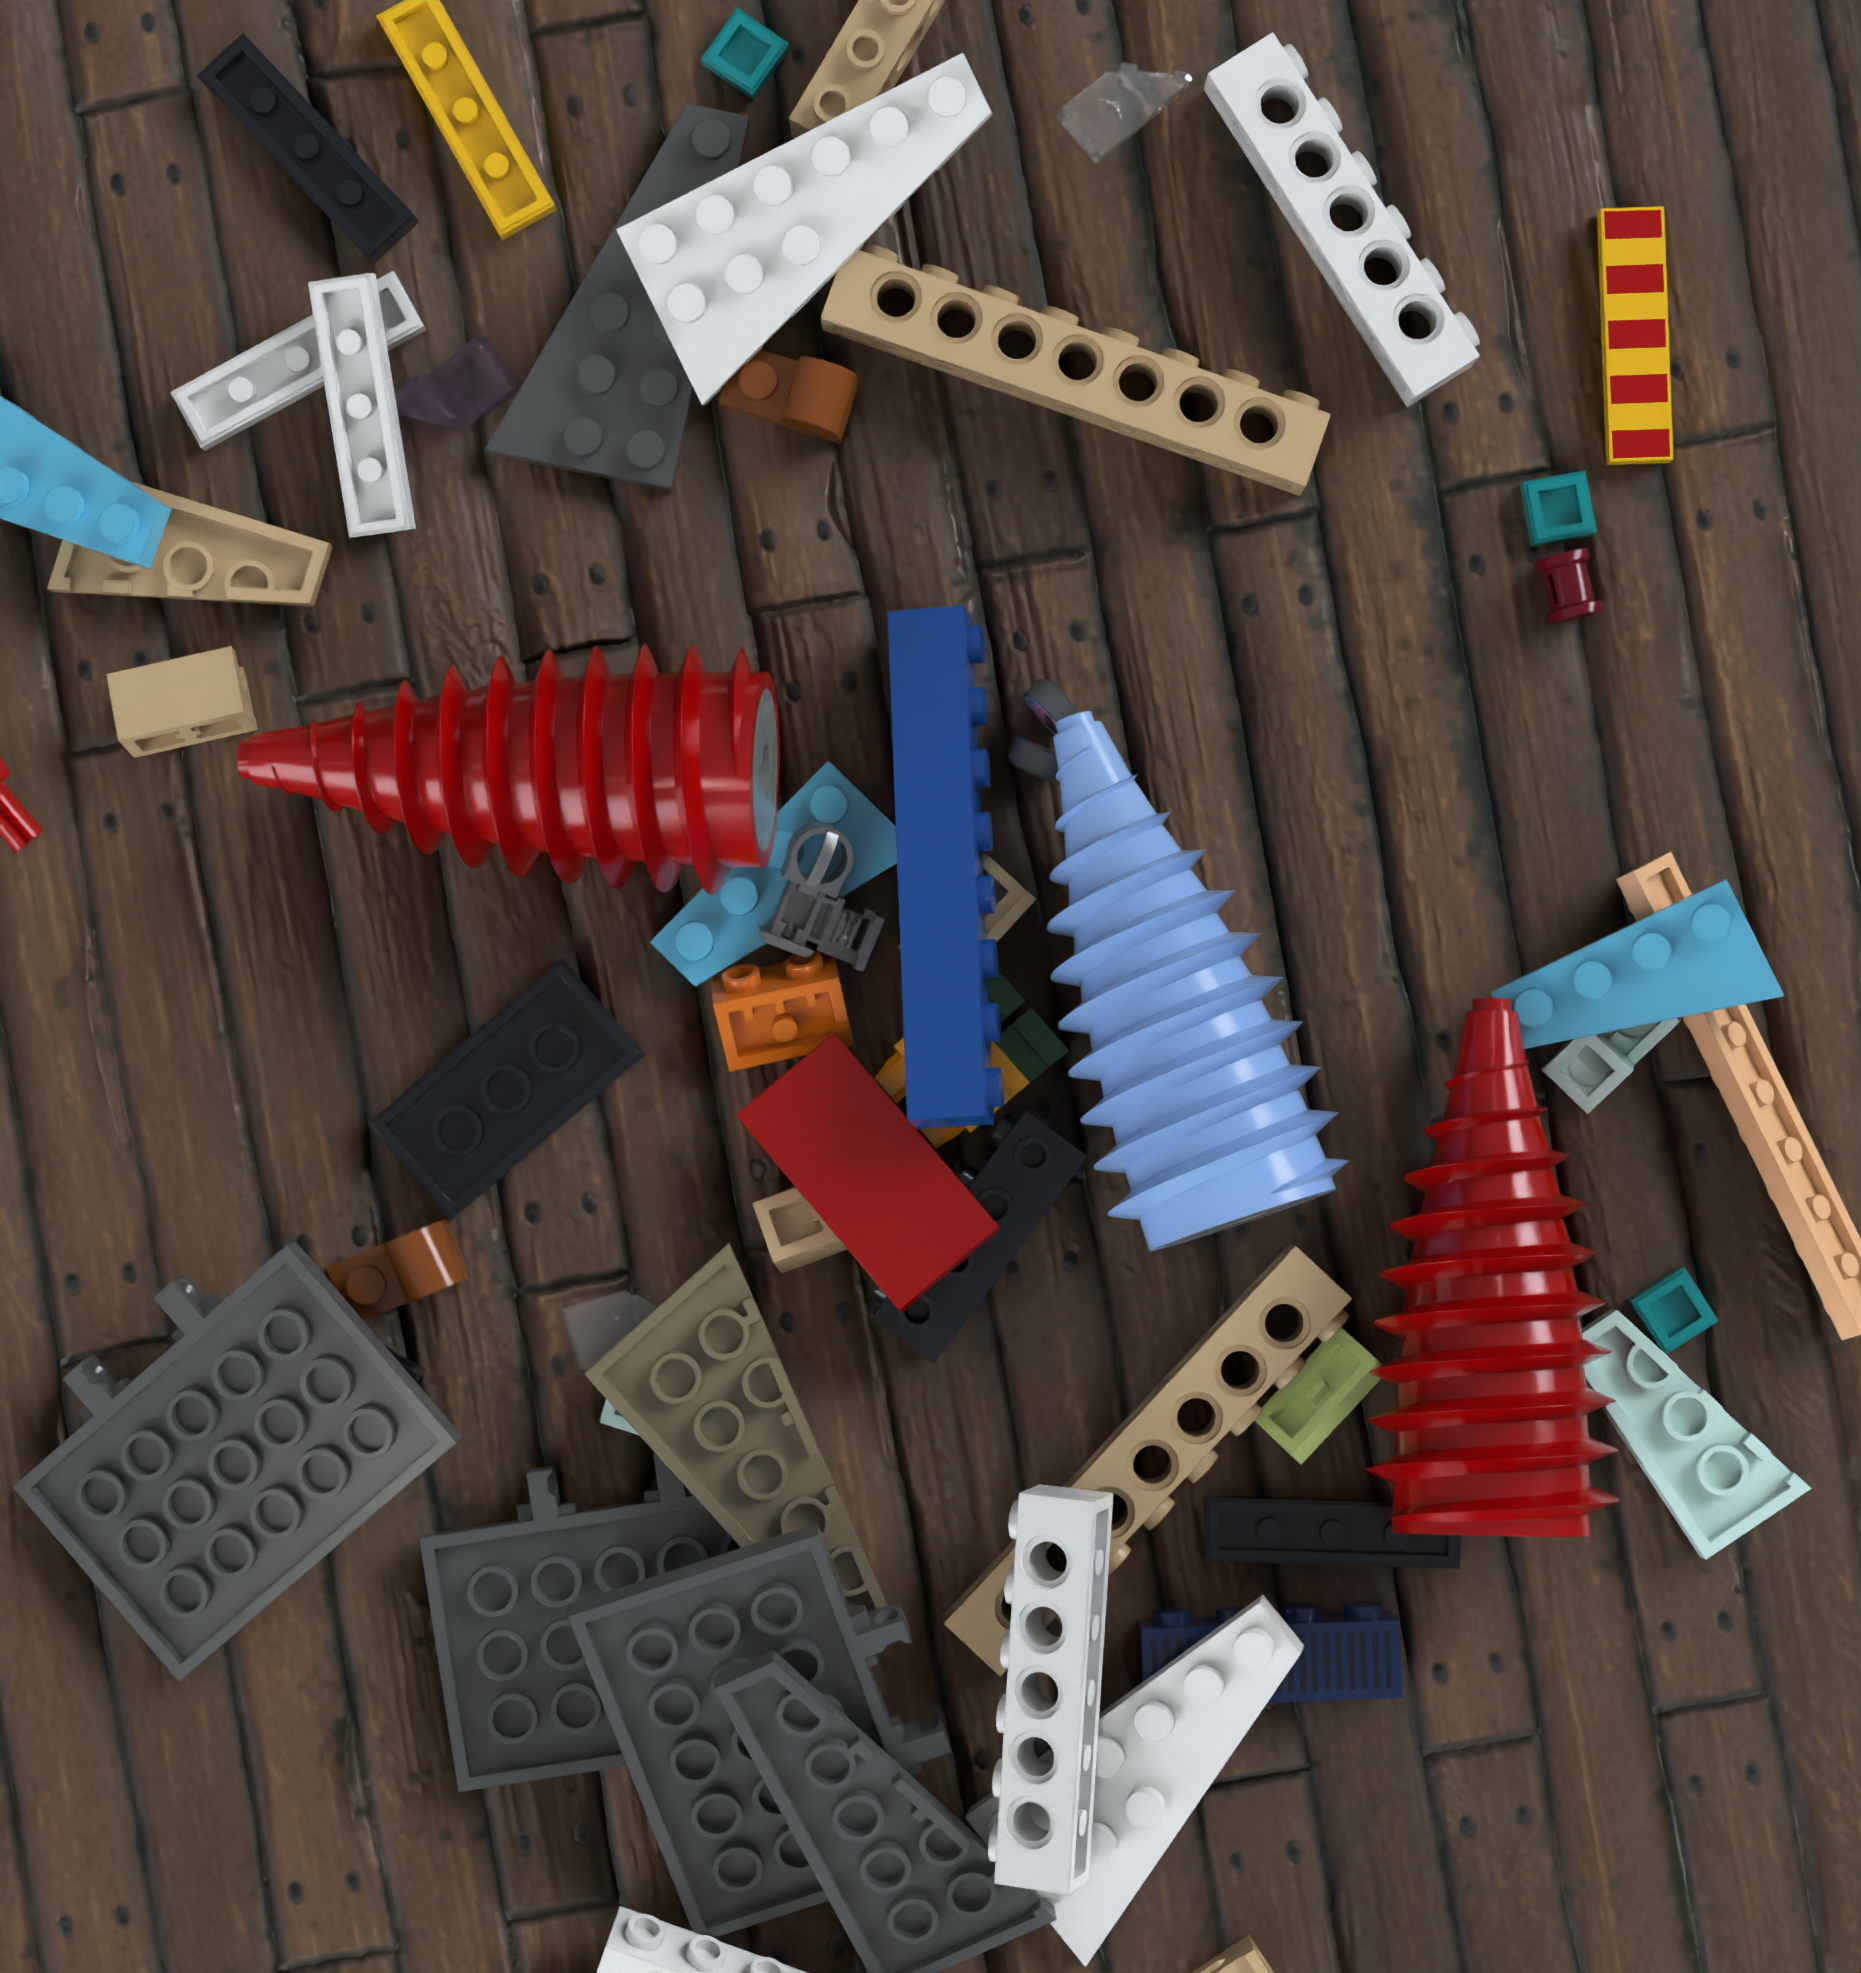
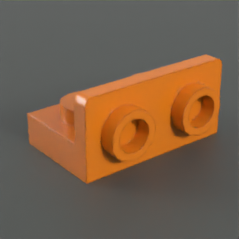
[711,951,854,1072]

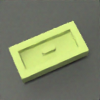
[1254,1327,1382,1465]

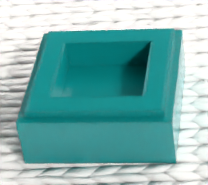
[701,7,790,101]
[1520,470,1597,547]
[1627,1266,1719,1354]

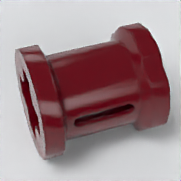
[1534,548,1604,625]

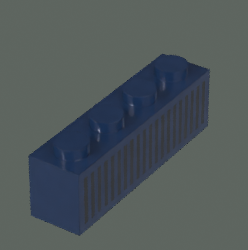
[1138,1601,1402,1703]

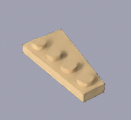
[47,482,333,607]

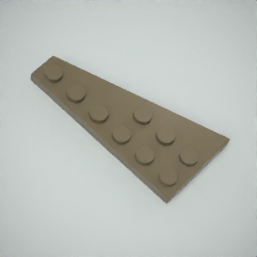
[584,1242,888,1612]

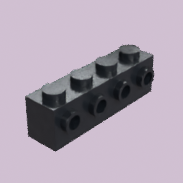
[870,1109,1088,1363]

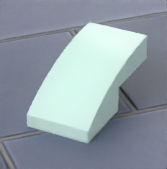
[1542,1017,1681,1114]

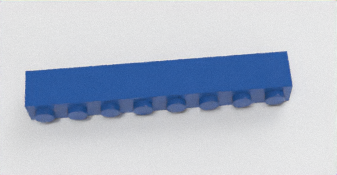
[887,605,1004,1129]

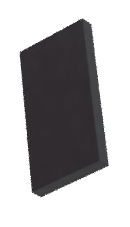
[368,958,646,1221]

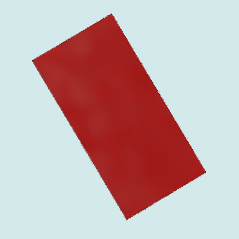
[736,1033,1001,1313]

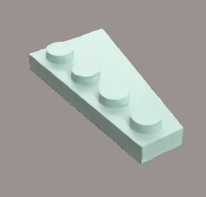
[1582,1309,1812,1560]

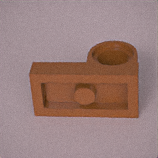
[719,350,859,444]
[326,1218,471,1321]

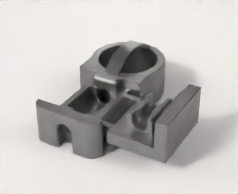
[757,821,885,972]

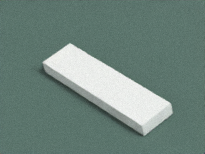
[170,271,426,451]
[308,273,416,538]

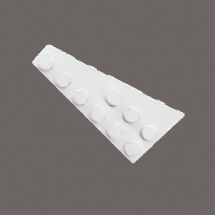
[616,53,993,405]
[965,1595,1304,1967]

